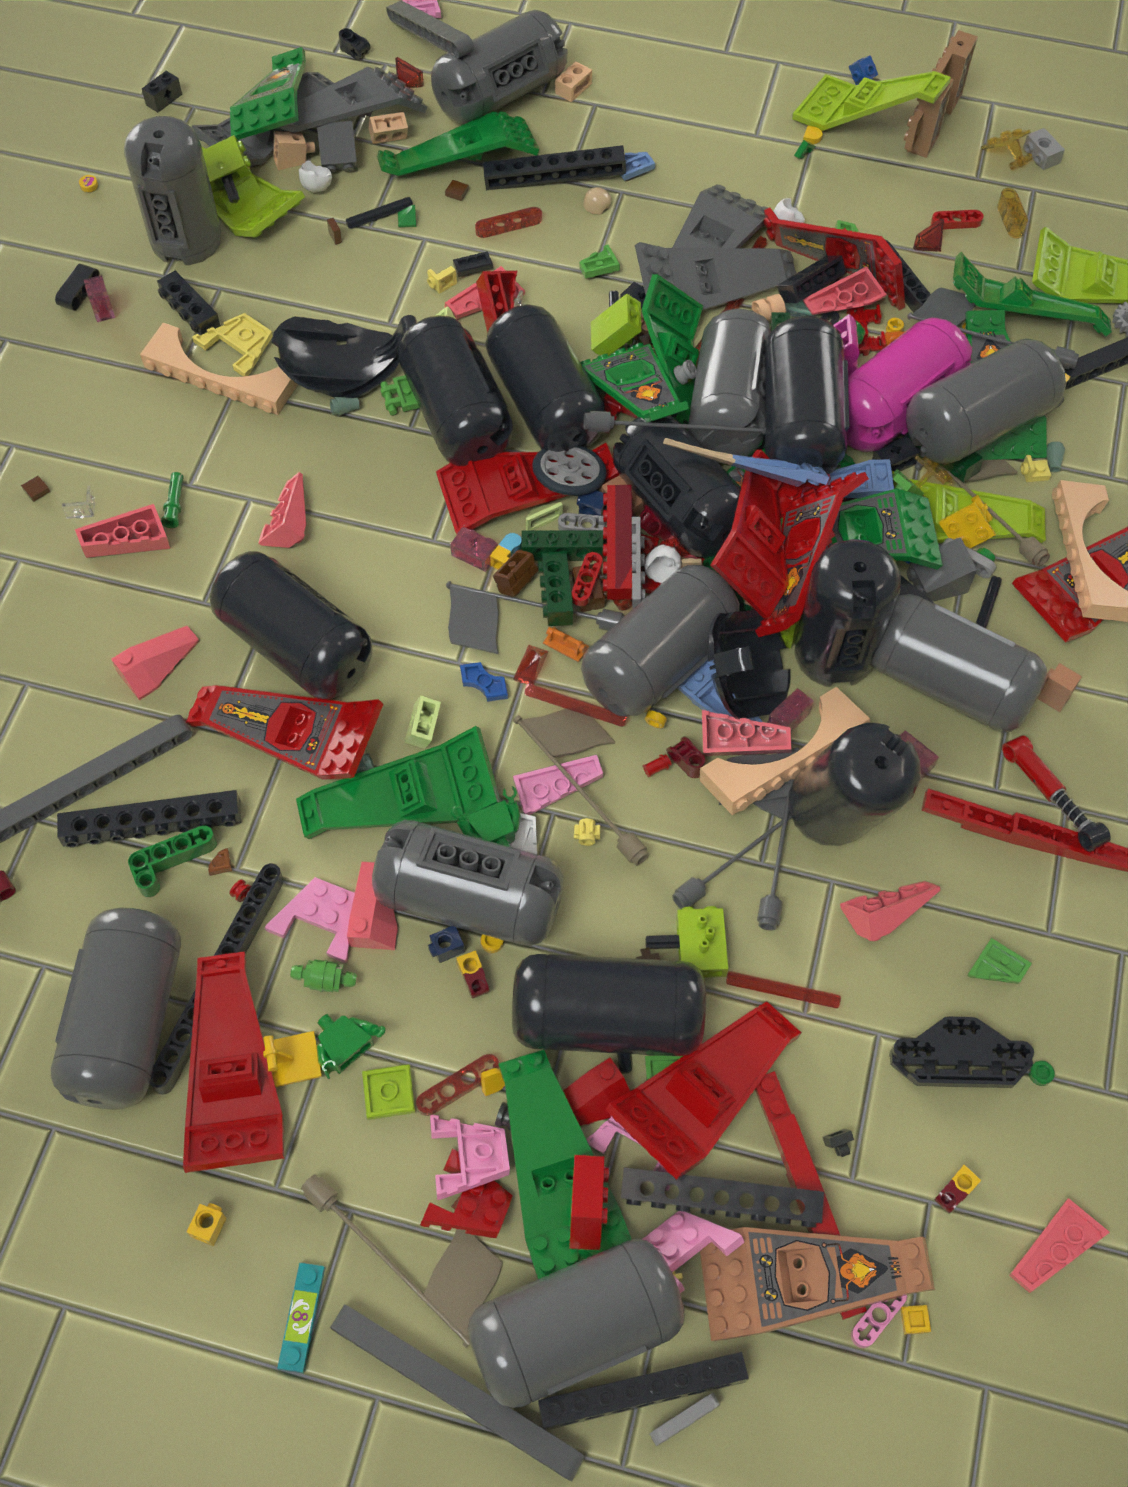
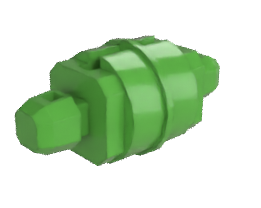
[290,959,357,993]

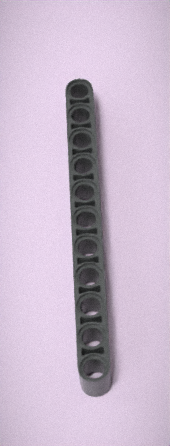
[386,0,474,58]
[0,714,193,843]
[330,1304,585,1482]

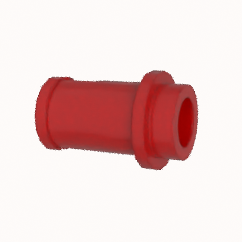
[642,754,672,777]

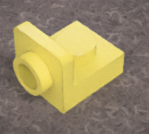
[427,266,457,294]
[1020,455,1051,482]

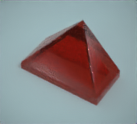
[395,57,424,88]
[913,218,944,252]
[513,645,548,687]

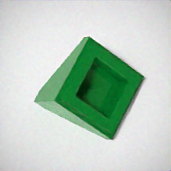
[398,205,416,227]

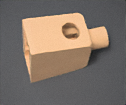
[273,131,315,170]

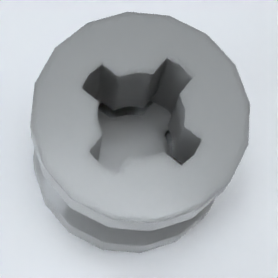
[674,360,697,384]

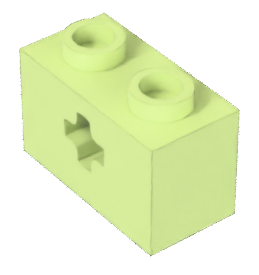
[404,696,441,749]

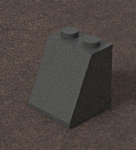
[317,121,358,173]
[907,537,977,602]

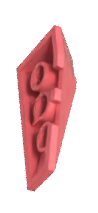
[803,267,886,315]
[258,472,306,548]
[111,626,199,700]
[347,862,398,950]
[840,881,940,941]

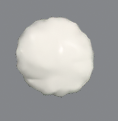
[298,160,332,193]
[773,198,805,223]
[645,545,682,584]

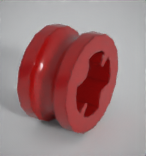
[229,879,252,902]

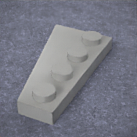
[632,517,645,609]

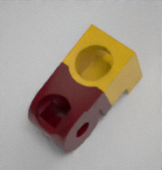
[456,950,490,999]
[934,1165,981,1214]

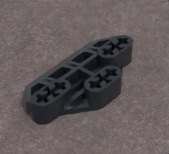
[889,1016,1034,1088]

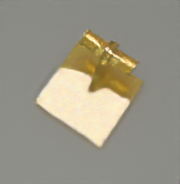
[981,128,1033,170]
[915,455,955,497]

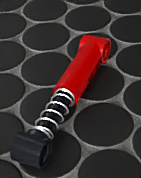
[1002,735,1111,851]

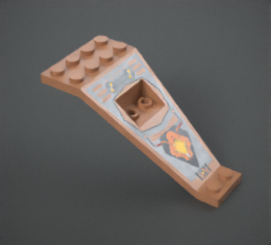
[700,1227,935,1342]

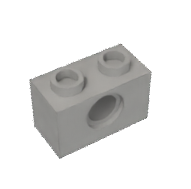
[1023,128,1065,170]

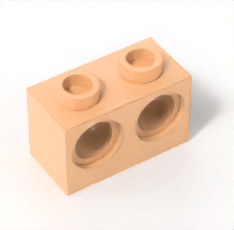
[555,62,592,102]
[368,112,408,144]

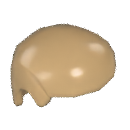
[583,187,611,215]

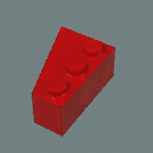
[476,270,518,334]
[570,1155,609,1250]

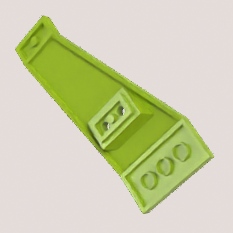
[792,71,951,131]
[202,147,305,238]
[1032,227,1128,303]
[891,470,1046,543]

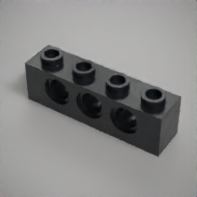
[777,255,846,303]
[157,270,221,335]

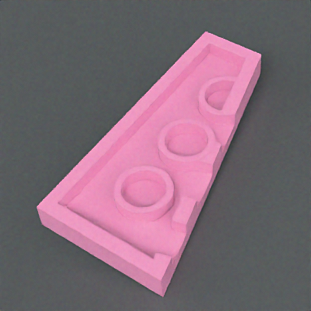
[513,755,603,815]

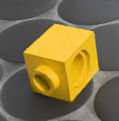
[186,1203,227,1246]

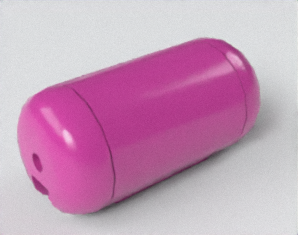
[846,317,972,452]

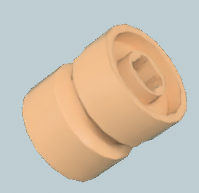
[752,294,786,322]

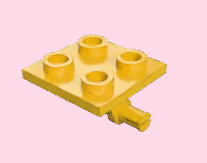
[939,495,996,549]
[263,1031,322,1087]

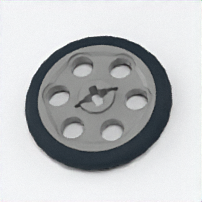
[532,445,607,496]

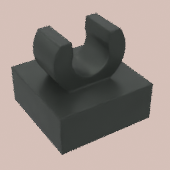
[822,1129,854,1157]

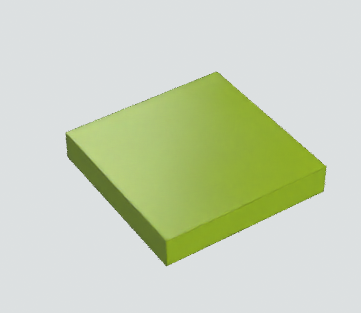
[362,1064,415,1120]

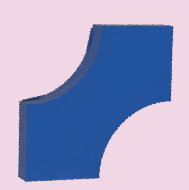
[460,662,508,702]

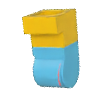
[490,533,521,570]

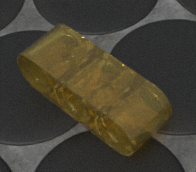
[997,188,1028,239]

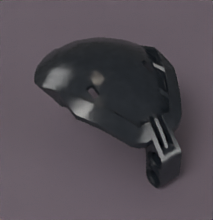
[271,315,417,398]
[707,610,790,719]

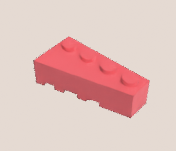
[75,504,170,558]
[702,710,792,756]

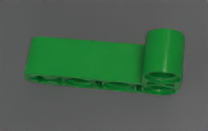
[128,826,217,897]

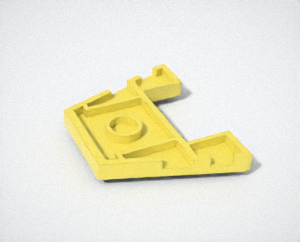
[192,313,273,376]

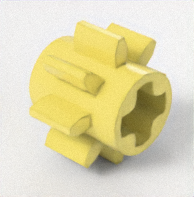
[574,818,600,846]

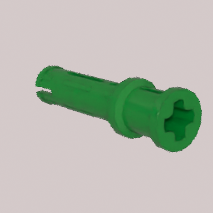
[161,472,184,528]

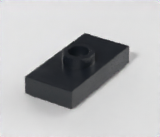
[453,251,493,277]

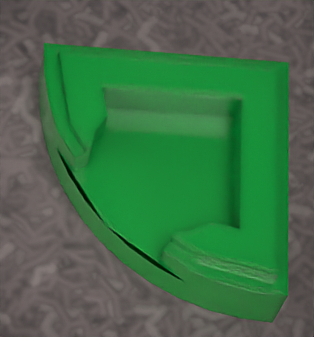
[794,140,816,159]

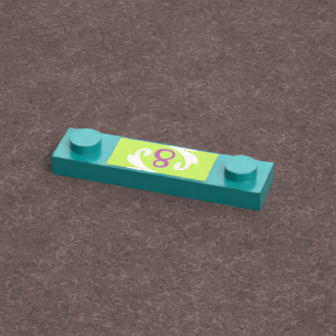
[277,1263,325,1374]

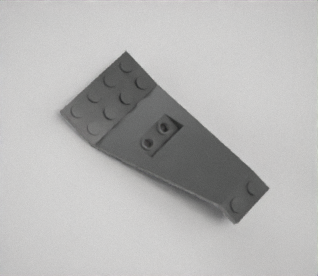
[635,242,797,311]

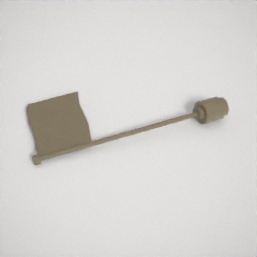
[935,459,1050,567]
[513,707,649,866]
[301,1174,502,1348]

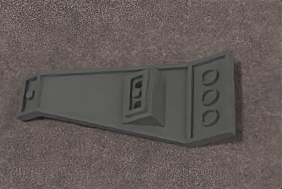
[279,67,428,133]
[192,72,334,167]
[672,184,768,248]

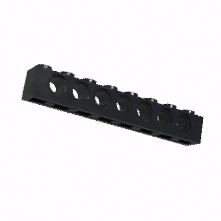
[483,145,626,191]
[57,790,242,848]
[621,1167,824,1228]
[538,1352,749,1431]

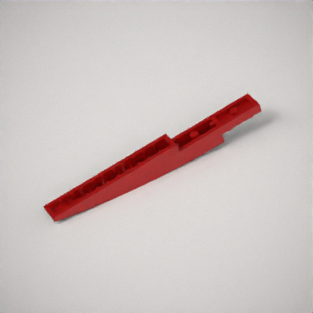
[921,788,1128,872]
[755,1071,867,1320]

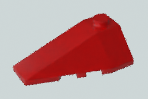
[563,1057,630,1126]

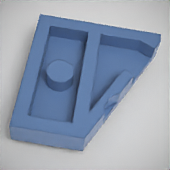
[620,152,655,181]

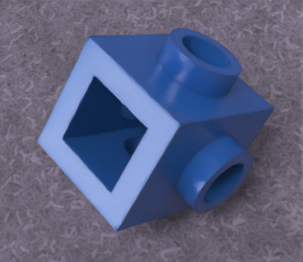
[848,55,878,85]

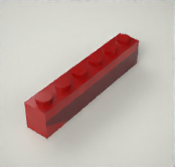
[603,485,632,600]

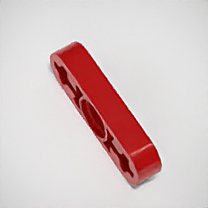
[931,210,984,230]
[572,552,603,606]

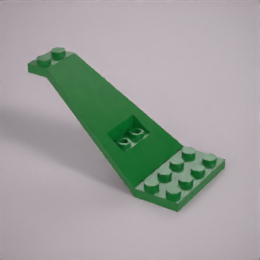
[498,1050,632,1279]

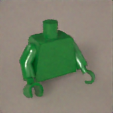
[451,786,521,847]
[317,1014,386,1079]

